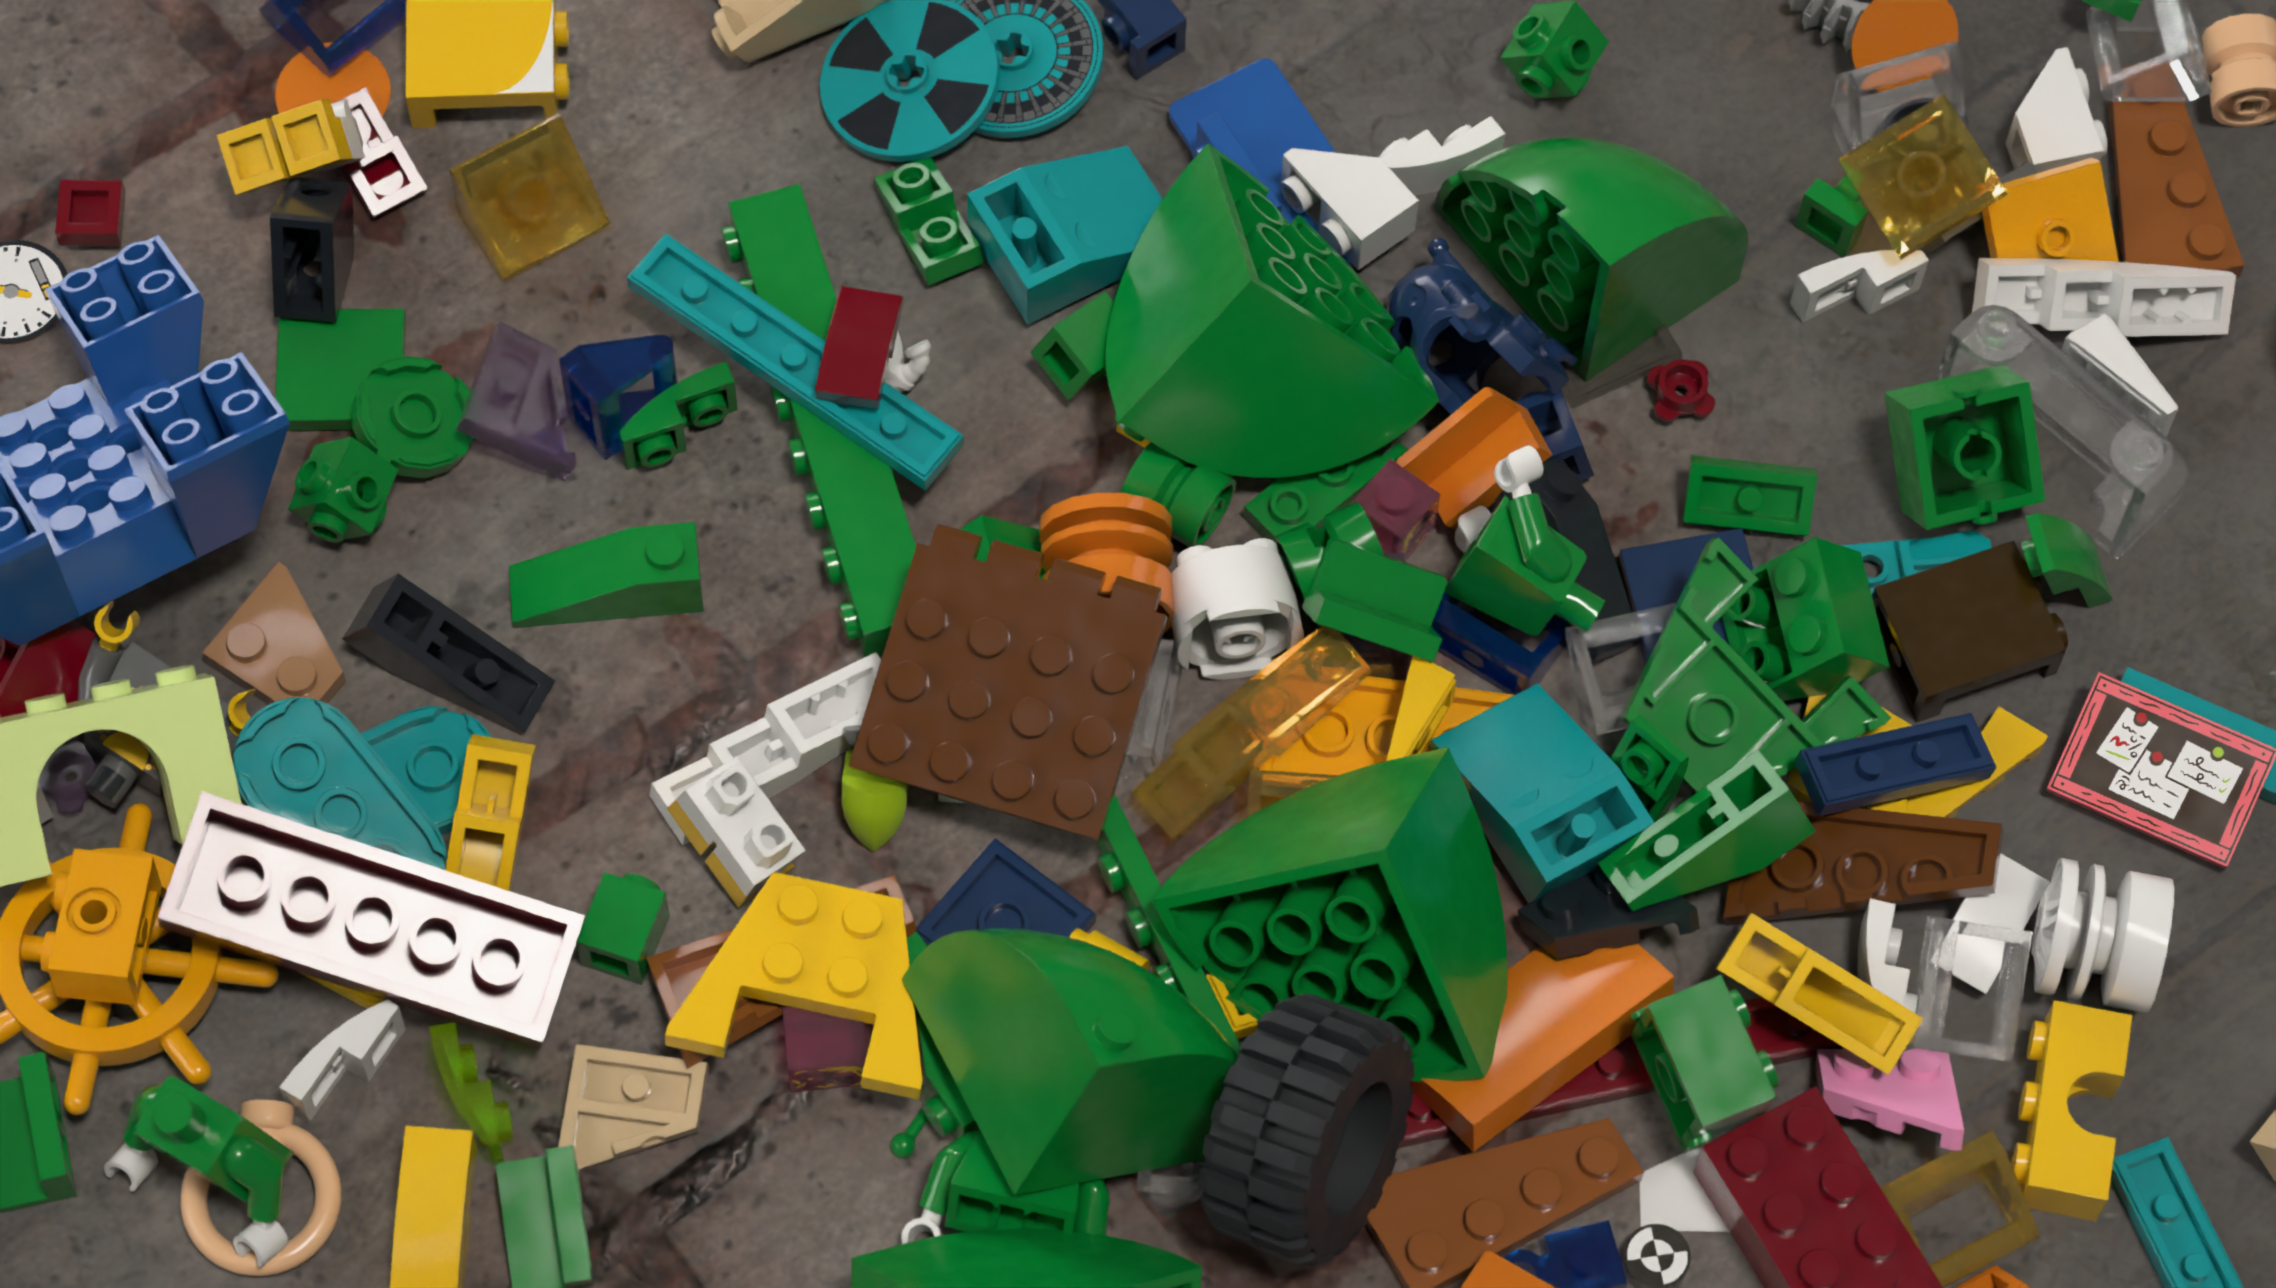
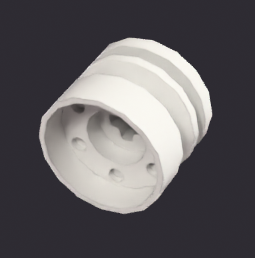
[2031,858,2174,1013]

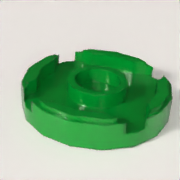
[351,356,478,478]

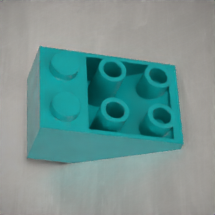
[967,146,1163,325]
[1429,683,1655,904]

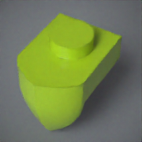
[842,749,909,852]

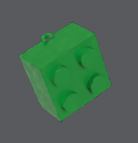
[1884,364,2046,530]
[1630,975,1779,1154]

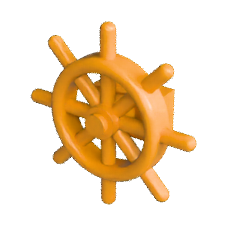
[0,803,279,1115]

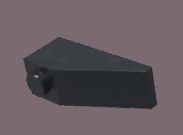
[1488,457,1640,662]
[342,573,555,735]

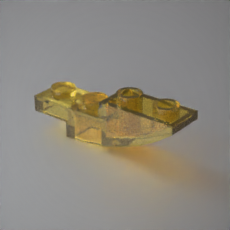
[1131,626,1374,841]

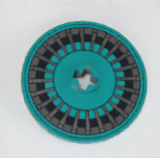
[951,0,1104,138]

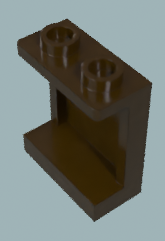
[1872,541,2068,723]

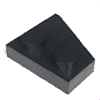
[1517,866,1700,959]

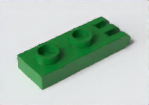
[1243,442,1408,543]

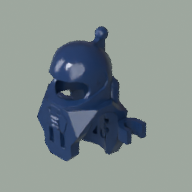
[1387,238,1578,415]

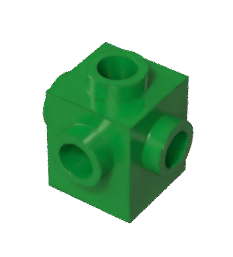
[1500,0,1609,99]
[287,437,399,543]

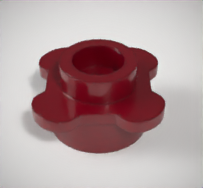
[1647,359,1715,422]

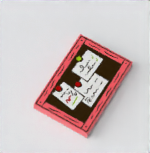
[2046,672,2276,869]

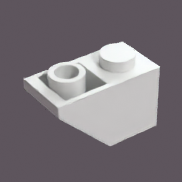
[2006,47,2107,173]
[1280,148,1419,270]

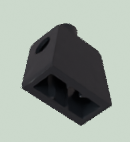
[270,177,354,323]

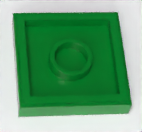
[275,308,406,431]

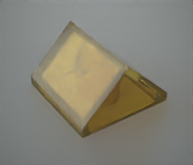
[1838,93,2008,260]
[449,113,611,280]

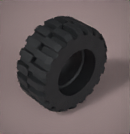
[1199,994,1415,1267]

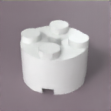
[1171,538,1304,680]

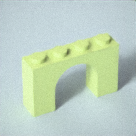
[0,665,241,887]

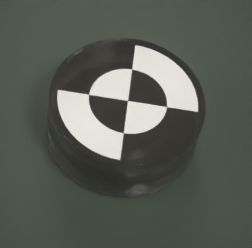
[1622,1224,1691,1288]

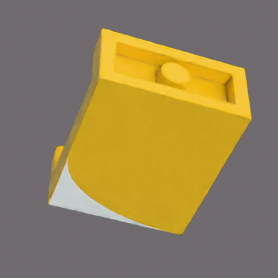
[406,0,570,129]

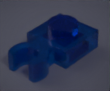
[1503,1220,1628,1288]

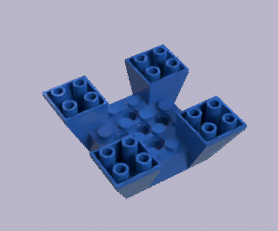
[0,235,290,646]

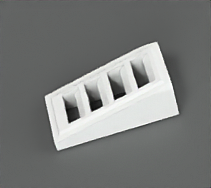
[2058,314,2178,442]

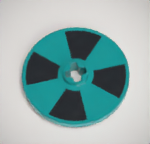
[820,0,1000,162]

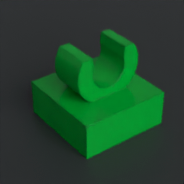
[1794,173,1869,257]

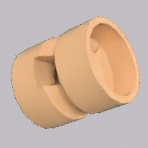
[2202,14,2276,127]

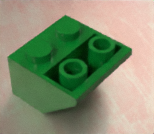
[1722,537,1890,701]

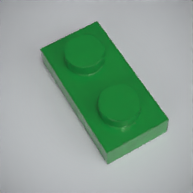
[1683,455,1818,536]

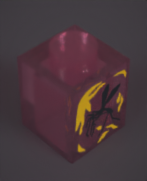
[1351,459,1441,562]
[783,1007,874,1092]

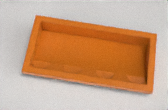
[1410,944,1675,1152]

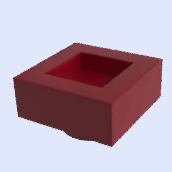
[55,179,126,246]

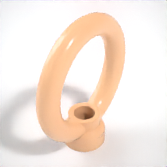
[180,1100,342,1276]

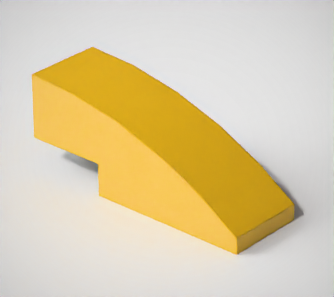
[445,734,536,891]
[1716,912,1924,1075]
[390,1126,478,1288]

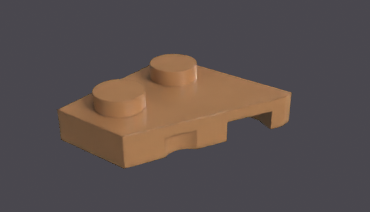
[202,561,346,705]

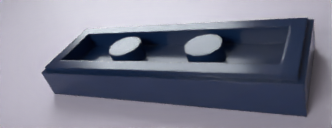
[1794,713,1997,817]

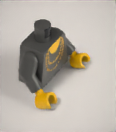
[77,601,256,808]

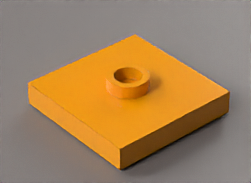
[1978,158,2119,262]

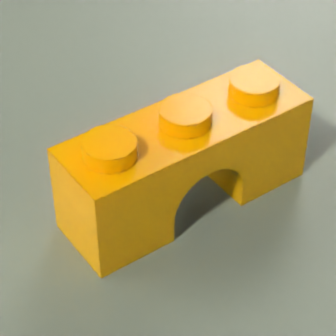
[2009,1000,2133,1222]

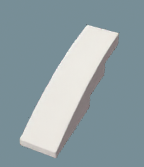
[1971,258,2236,337]
[649,652,881,846]

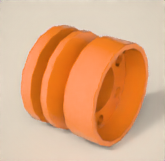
[1039,493,1175,634]

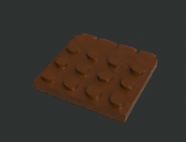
[849,523,1168,842]

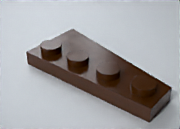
[1723,801,2003,926]

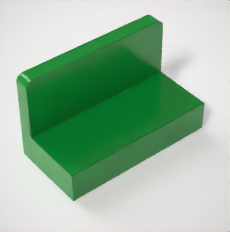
[1302,538,1447,662]
[0,1051,77,1213]
[496,1145,594,1288]

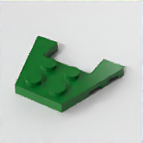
[1619,537,1891,794]

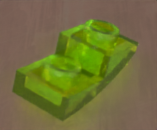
[429,1023,514,1166]

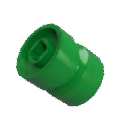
[1120,442,1237,547]
[1275,501,1384,606]

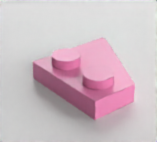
[1815,1048,1964,1151]

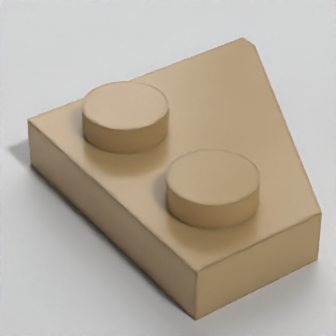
[558,1044,709,1171]

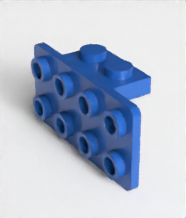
[1169,58,1353,267]

